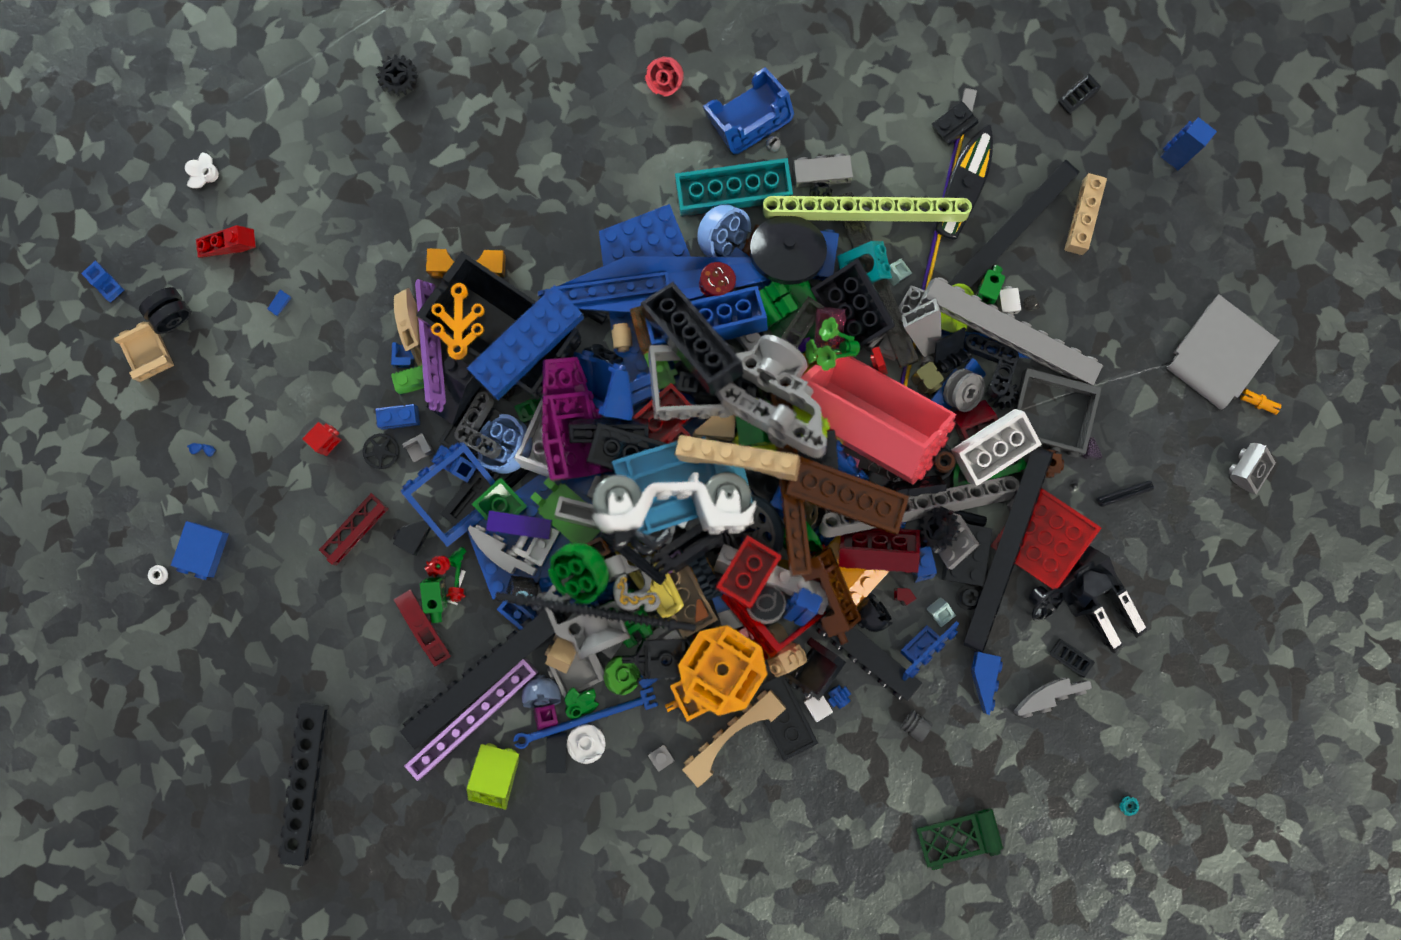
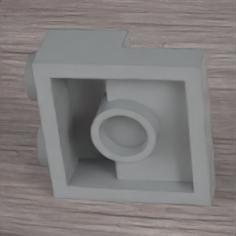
[932,513,979,570]

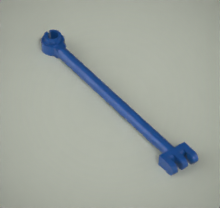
[513,687,659,749]

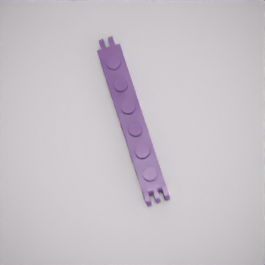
[415,279,446,412]

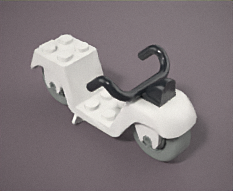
[592,472,756,555]

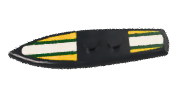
[935,125,993,240]

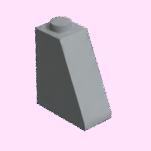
[901,298,941,357]

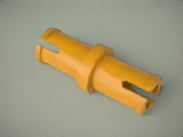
[1240,389,1281,415]

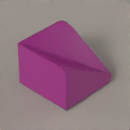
[534,704,558,730]

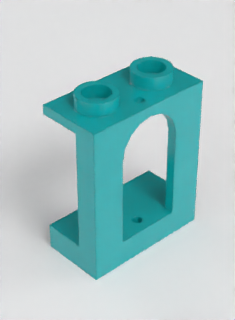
[837,241,892,283]

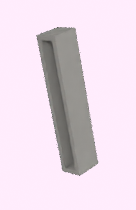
[554,496,676,547]

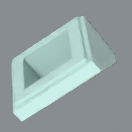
[888,259,912,286]
[927,597,956,627]

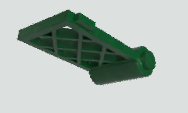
[916,809,1004,871]

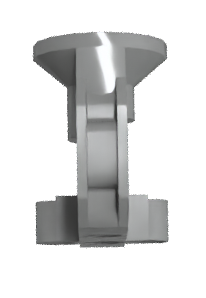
[716,335,827,458]
[543,545,660,660]

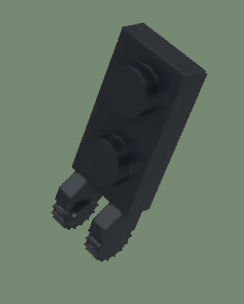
[888,475,947,496]

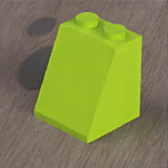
[467,743,519,810]

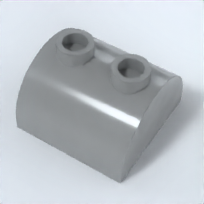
[1229,443,1276,495]

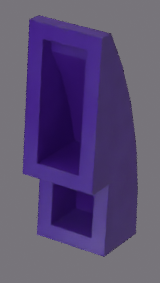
[486,511,553,540]

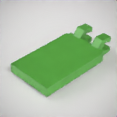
[530,477,601,544]

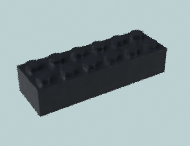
[640,282,744,395]

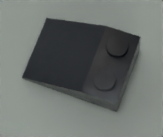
[426,356,483,425]

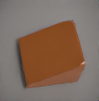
[695,599,709,623]

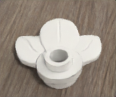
[185,153,219,188]

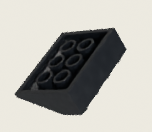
[811,258,896,350]

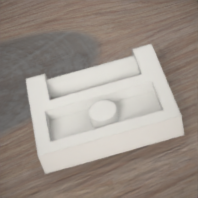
[510,528,560,567]

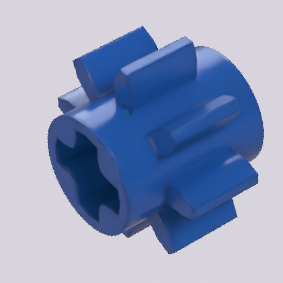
[827,685,851,709]

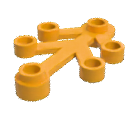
[431,283,485,360]

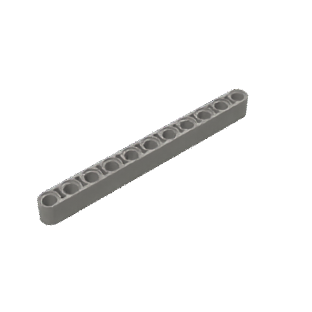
[819,476,1020,537]

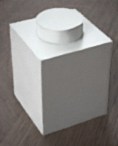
[996,286,1021,315]
[803,696,833,722]

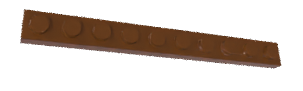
[769,384,812,576]

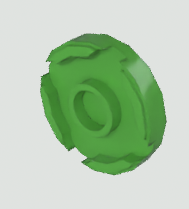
[604,656,640,695]

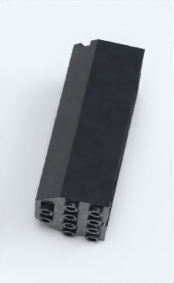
[416,251,582,401]

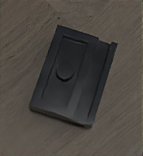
[932,101,979,146]

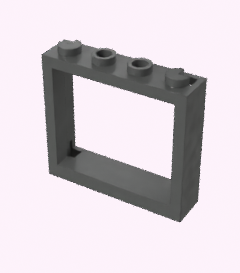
[1013,368,1102,458]

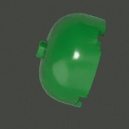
[548,543,609,604]

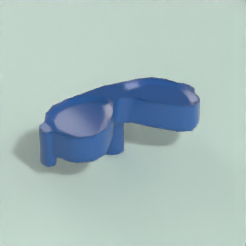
[187,443,216,457]

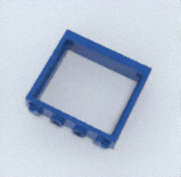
[400,442,495,547]

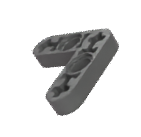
[454,392,501,459]

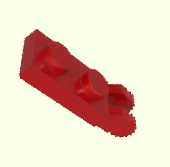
[870,347,888,375]

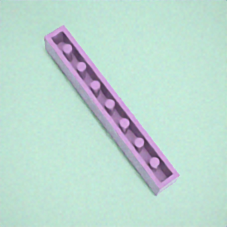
[405,658,539,781]

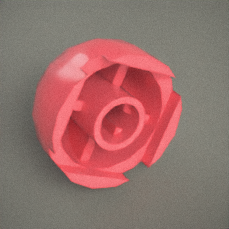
[645,57,684,96]

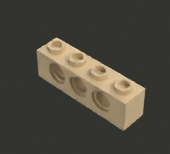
[1065,173,1107,255]

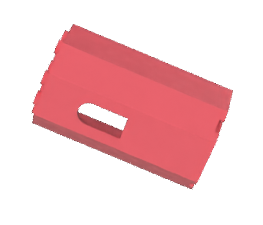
[800,348,956,485]

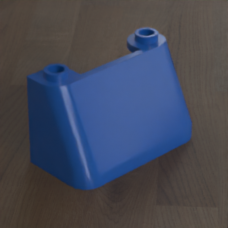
[703,67,794,154]
[573,350,634,420]

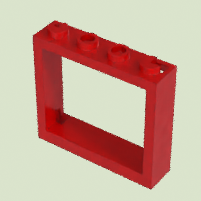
[721,559,826,658]

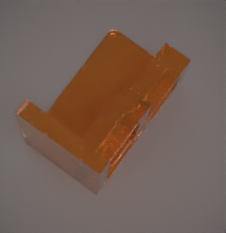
[630,306,651,355]

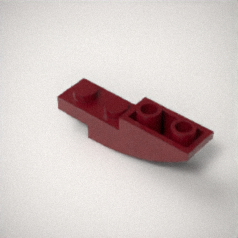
[394,589,451,667]

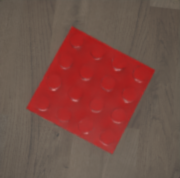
[990,489,1102,590]

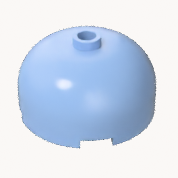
[697,205,751,257]
[476,414,533,474]

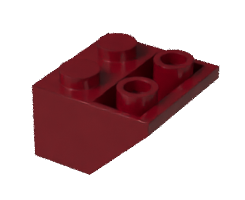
[954,400,998,443]

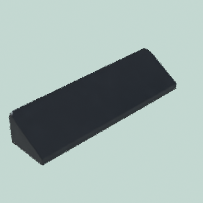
[569,419,649,443]

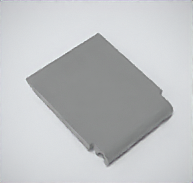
[1166,294,1280,410]

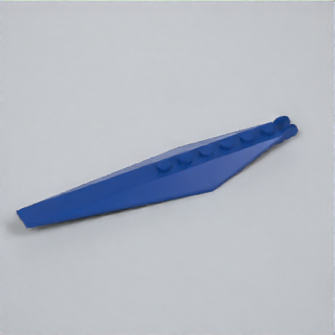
[538,256,769,313]

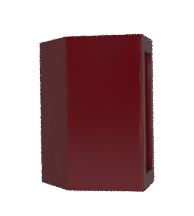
[894,588,917,606]

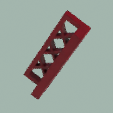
[319,493,389,566]

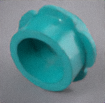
[1120,796,1139,816]

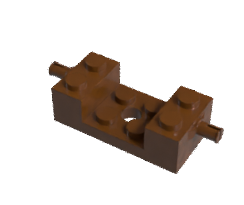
[801,547,861,645]

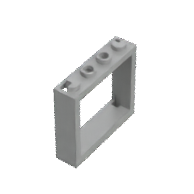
[648,343,733,420]

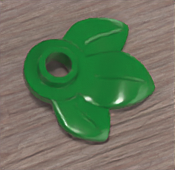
[564,687,599,719]

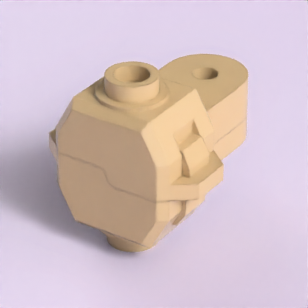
[767,623,807,677]

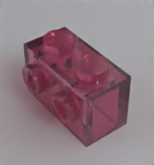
[815,307,846,349]

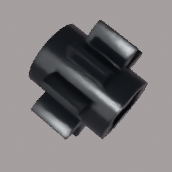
[809,182,833,197]

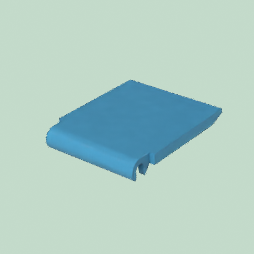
[612,436,716,535]

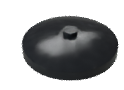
[750,216,827,285]

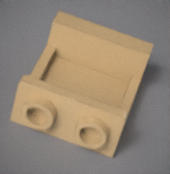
[114,322,174,382]

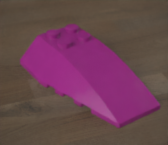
[542,357,612,481]

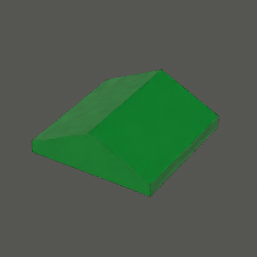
[472,478,527,533]

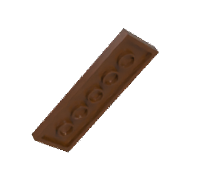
[785,456,909,535]

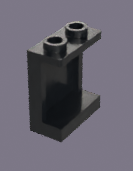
[784,637,846,701]

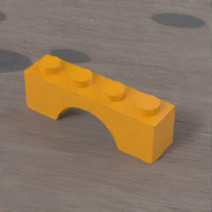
[426,249,506,278]

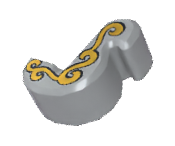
[613,574,660,612]

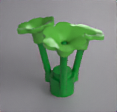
[805,317,860,371]

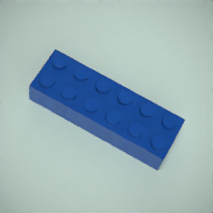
[467,285,584,400]
[644,286,768,345]

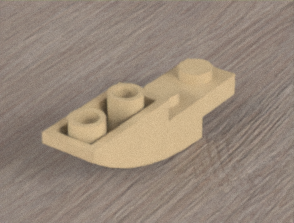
[394,288,422,367]

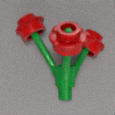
[424,547,466,602]

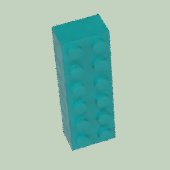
[675,158,793,217]

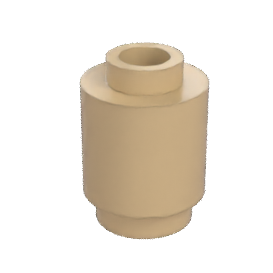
[611,323,633,352]

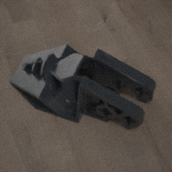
[1059,545,1147,653]

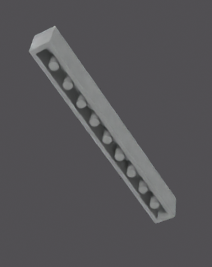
[921,277,1103,386]

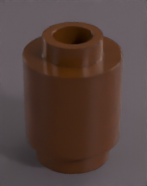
[934,451,955,473]

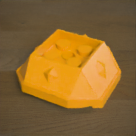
[678,625,767,716]

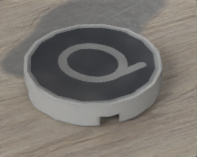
[746,584,786,624]

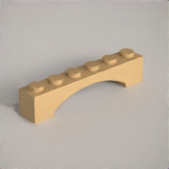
[675,435,800,481]
[682,689,786,788]

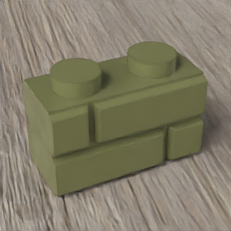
[911,362,944,396]

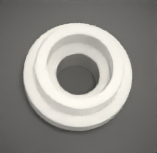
[148,565,168,585]

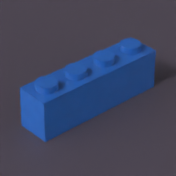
[1161,117,1217,171]

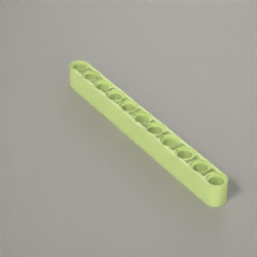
[763,196,972,222]

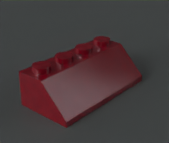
[839,528,920,573]

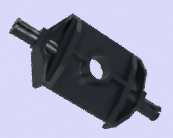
[622,636,691,679]

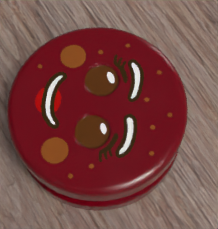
[699,262,736,297]

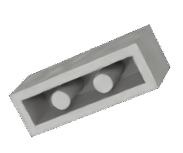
[793,154,853,188]

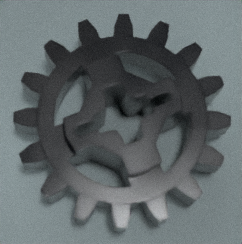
[376,54,418,97]
[920,507,960,550]

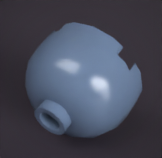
[522,675,561,708]

